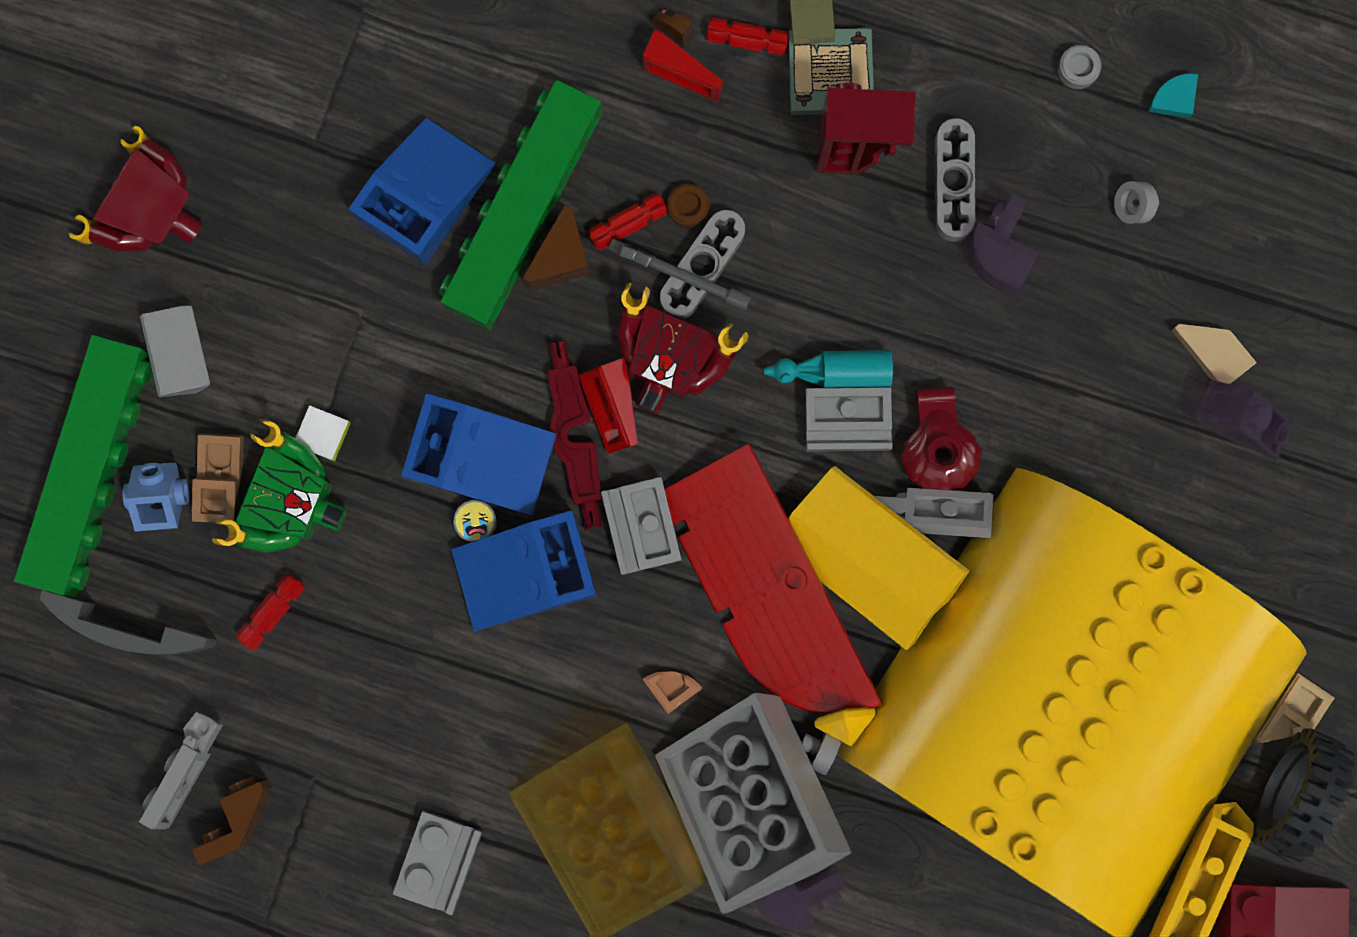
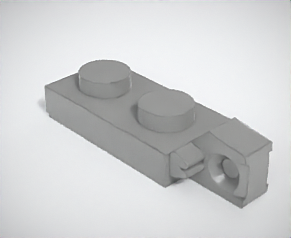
[874,488,993,538]
[139,712,223,829]

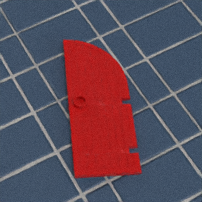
[665,444,882,714]

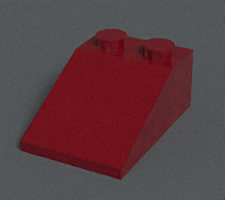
[1216,880,1350,937]

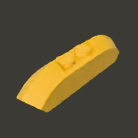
[1149,802,1254,937]

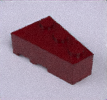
[816,82,916,175]

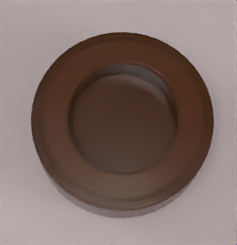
[668,184,709,228]

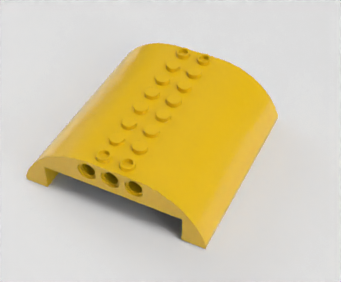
[836,468,1307,937]

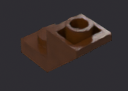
[192,776,272,866]

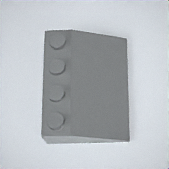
[655,693,852,914]

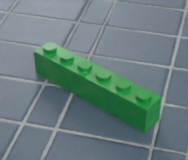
[439,80,603,332]
[14,335,153,598]

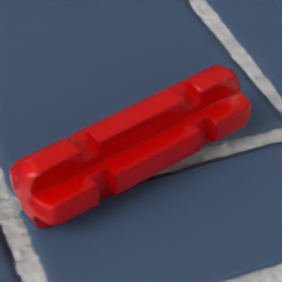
[707,17,788,56]
[588,193,667,250]
[236,573,305,650]

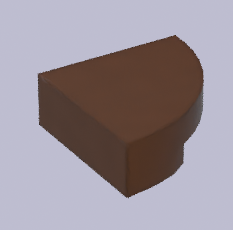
[651,9,692,48]

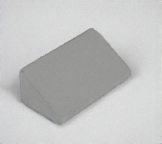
[140,305,210,397]

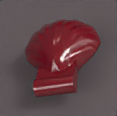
[901,387,982,491]

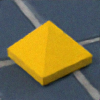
[814,707,876,746]

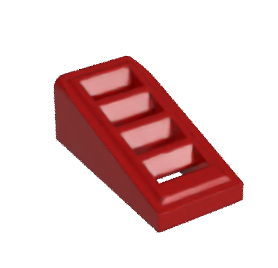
[643,29,723,102]
[579,358,638,454]

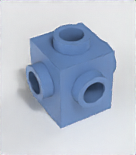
[122,462,189,531]

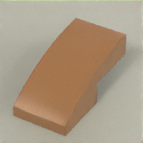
[192,433,244,523]

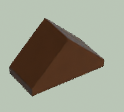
[523,205,590,290]

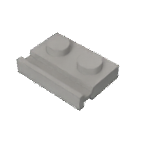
[805,388,892,452]
[601,477,682,575]
[393,810,483,915]

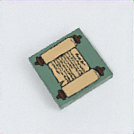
[788,28,874,115]

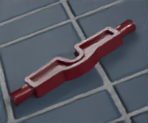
[548,341,603,530]

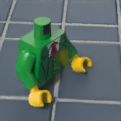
[212,418,347,553]

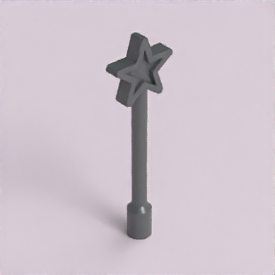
[609,239,752,312]

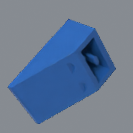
[348,118,496,266]
[401,393,557,516]
[451,511,598,632]

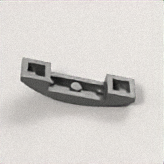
[39,590,217,655]

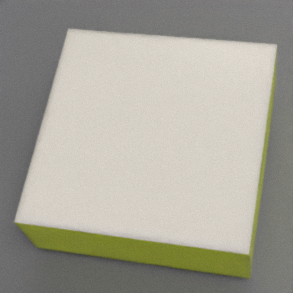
[296,405,351,462]

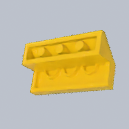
[789,466,970,650]

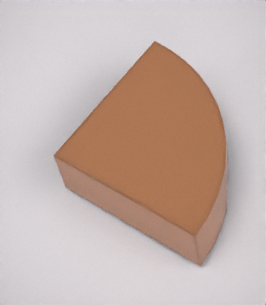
[643,671,702,714]

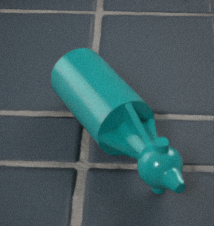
[764,350,893,388]

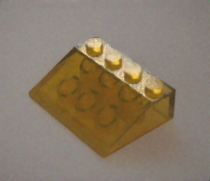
[508,723,707,937]

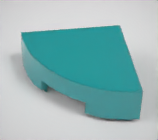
[1148,74,1198,118]

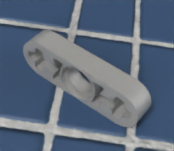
[935,118,975,242]
[660,210,745,320]

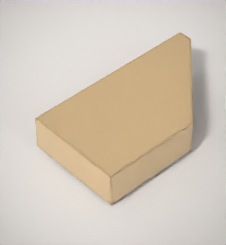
[1171,324,1257,391]
[1254,673,1334,743]

